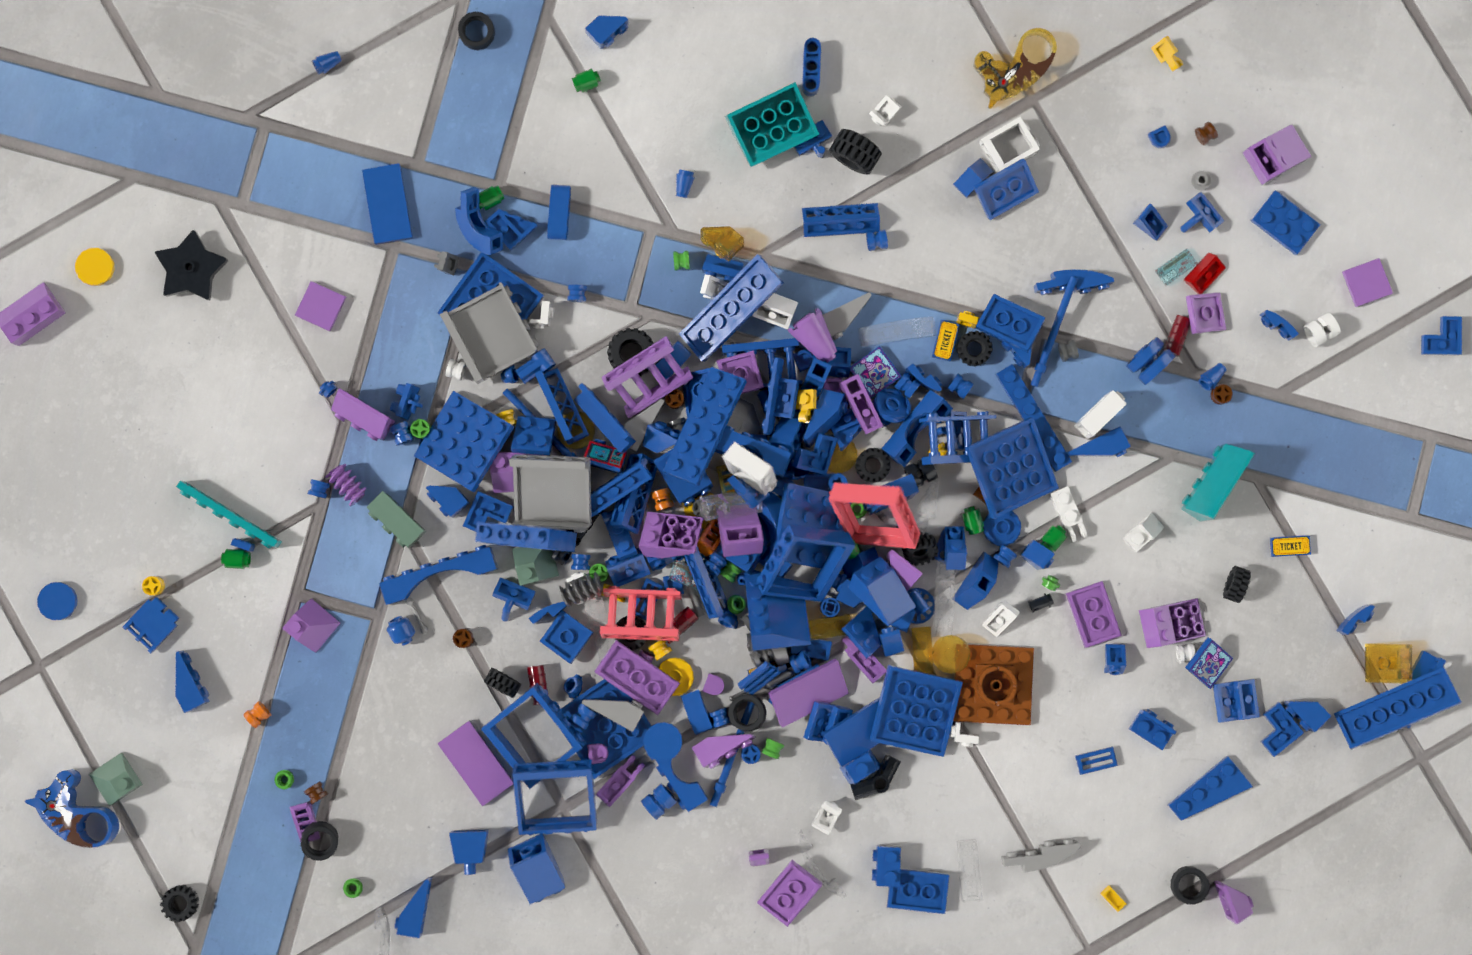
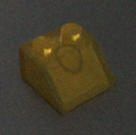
[1365,644,1412,684]

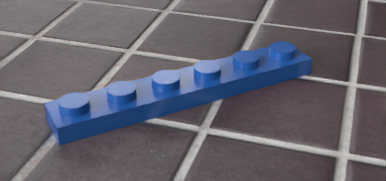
[995,364,1072,472]

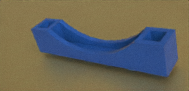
[379,545,498,605]

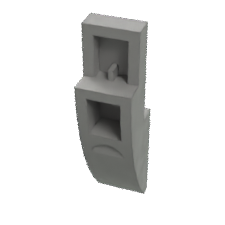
[1001,838,1081,872]

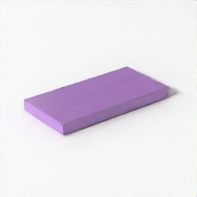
[594,640,680,715]
[768,659,849,727]
[437,720,513,806]

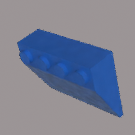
[745,574,811,651]

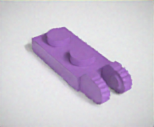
[595,755,645,807]

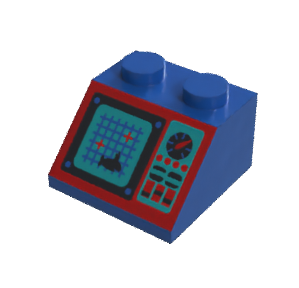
[584,439,628,474]

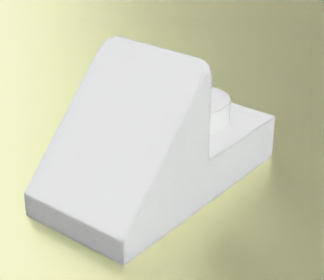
[700,275,728,300]
[1123,513,1164,552]
[982,600,1020,637]

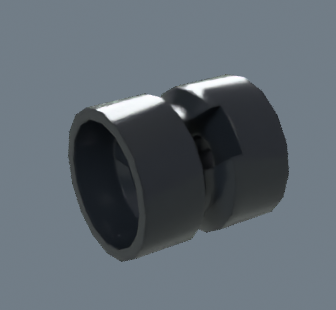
[903,456,938,487]

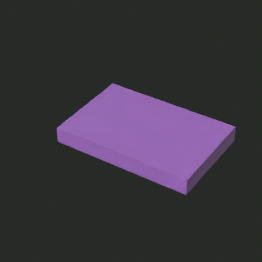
[1065,581,1122,648]
[757,860,823,927]

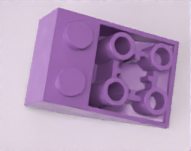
[1243,124,1311,185]
[716,504,763,557]
[639,512,703,558]
[1139,598,1206,648]

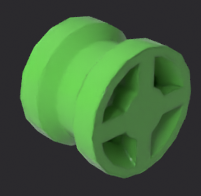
[673,251,690,271]
[410,419,431,439]
[720,560,742,583]
[589,564,609,583]
[761,738,784,760]

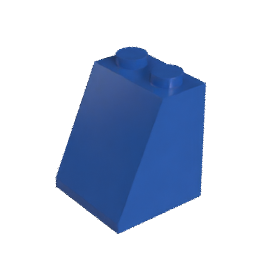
[653,449,714,507]
[508,834,565,904]

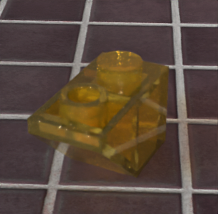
[700,226,744,262]

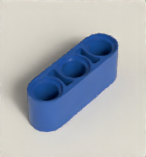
[802,38,821,97]
[547,185,571,240]

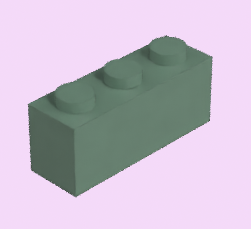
[366,491,427,548]

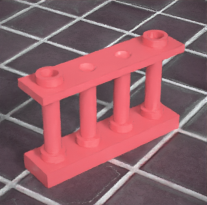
[600,586,682,641]

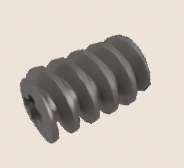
[560,572,603,607]

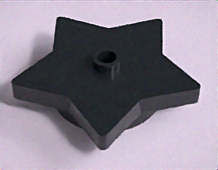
[155,230,228,301]

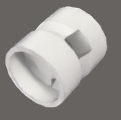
[1303,313,1341,347]

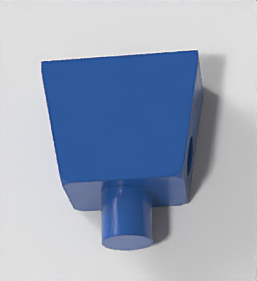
[839,749,880,784]
[449,829,489,875]

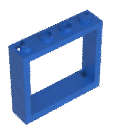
[475,522,577,552]
[757,524,855,602]
[481,683,586,789]
[512,759,597,836]

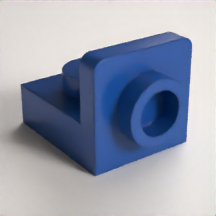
[1104,644,1126,675]

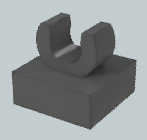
[434,251,459,276]

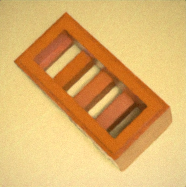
[697,514,721,557]

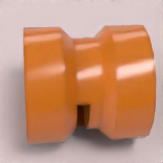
[651,488,674,511]
[243,701,271,728]

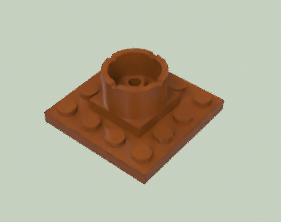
[953,644,1034,725]

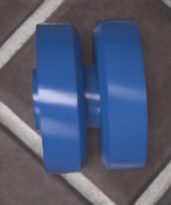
[1126,337,1176,385]

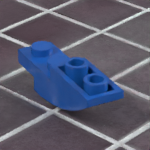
[1034,269,1114,295]

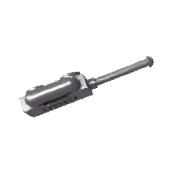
[729,662,795,701]

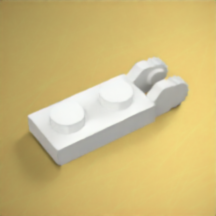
[1050,486,1088,542]

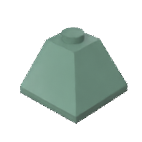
[512,547,559,586]
[89,753,143,807]

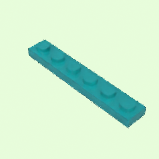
[176,480,282,549]

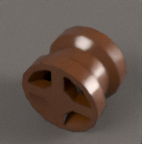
[1195,121,1218,146]
[1210,384,1233,405]
[665,389,684,409]
[453,629,474,648]
[303,781,328,805]

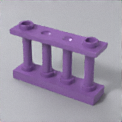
[602,336,693,418]

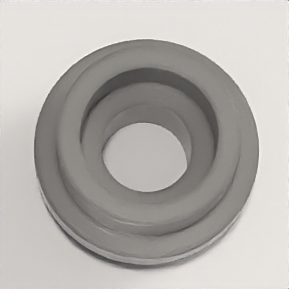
[1191,171,1211,190]

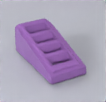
[290,801,320,842]
[749,849,770,866]

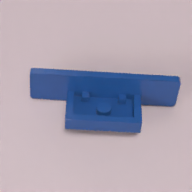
[762,357,799,435]

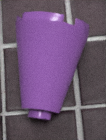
[787,308,837,363]

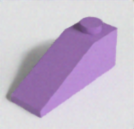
[839,374,883,435]

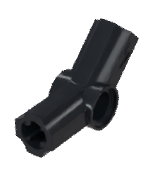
[850,754,901,800]

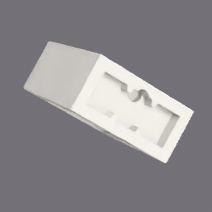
[979,117,1040,173]
[1074,390,1126,439]
[723,442,777,496]

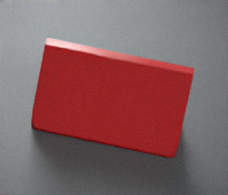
[1184,253,1226,294]

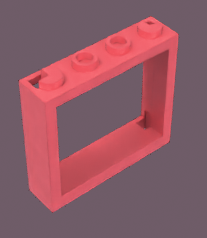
[829,483,920,549]

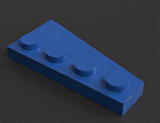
[1168,756,1253,821]

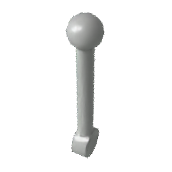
[406,598,428,634]

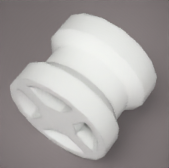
[446,358,466,381]
[1176,643,1195,664]

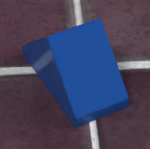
[953,158,994,198]
[1133,204,1168,241]
[842,547,879,579]

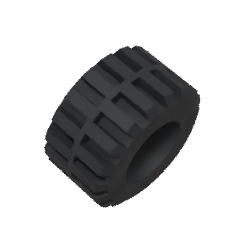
[829,129,882,175]
[607,328,654,377]

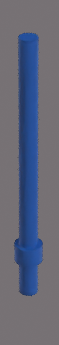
[1030,276,1078,387]
[503,388,578,457]
[710,701,755,807]

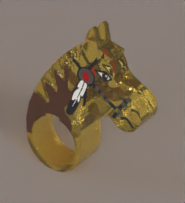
[973,28,1057,109]

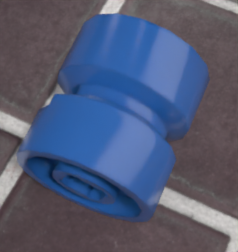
[641,783,677,820]

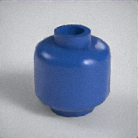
[386,616,415,646]

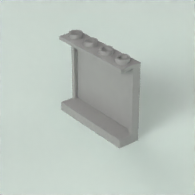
[440,282,540,384]
[509,454,591,532]

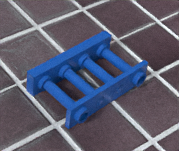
[722,338,803,390]
[919,411,997,465]

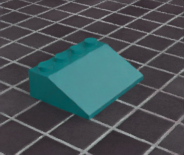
[725,82,819,167]
[1181,444,1255,522]

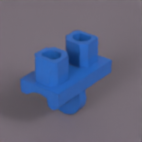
[390,383,423,420]

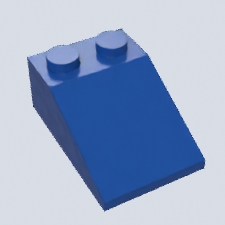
[715,515,770,575]
[848,556,916,626]

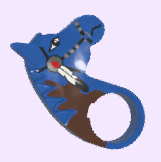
[25,769,119,848]

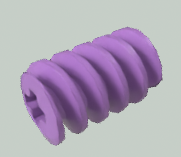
[325,464,366,507]

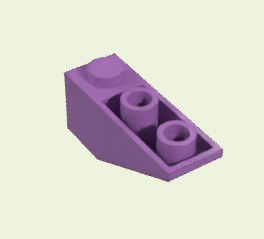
[692,734,756,769]

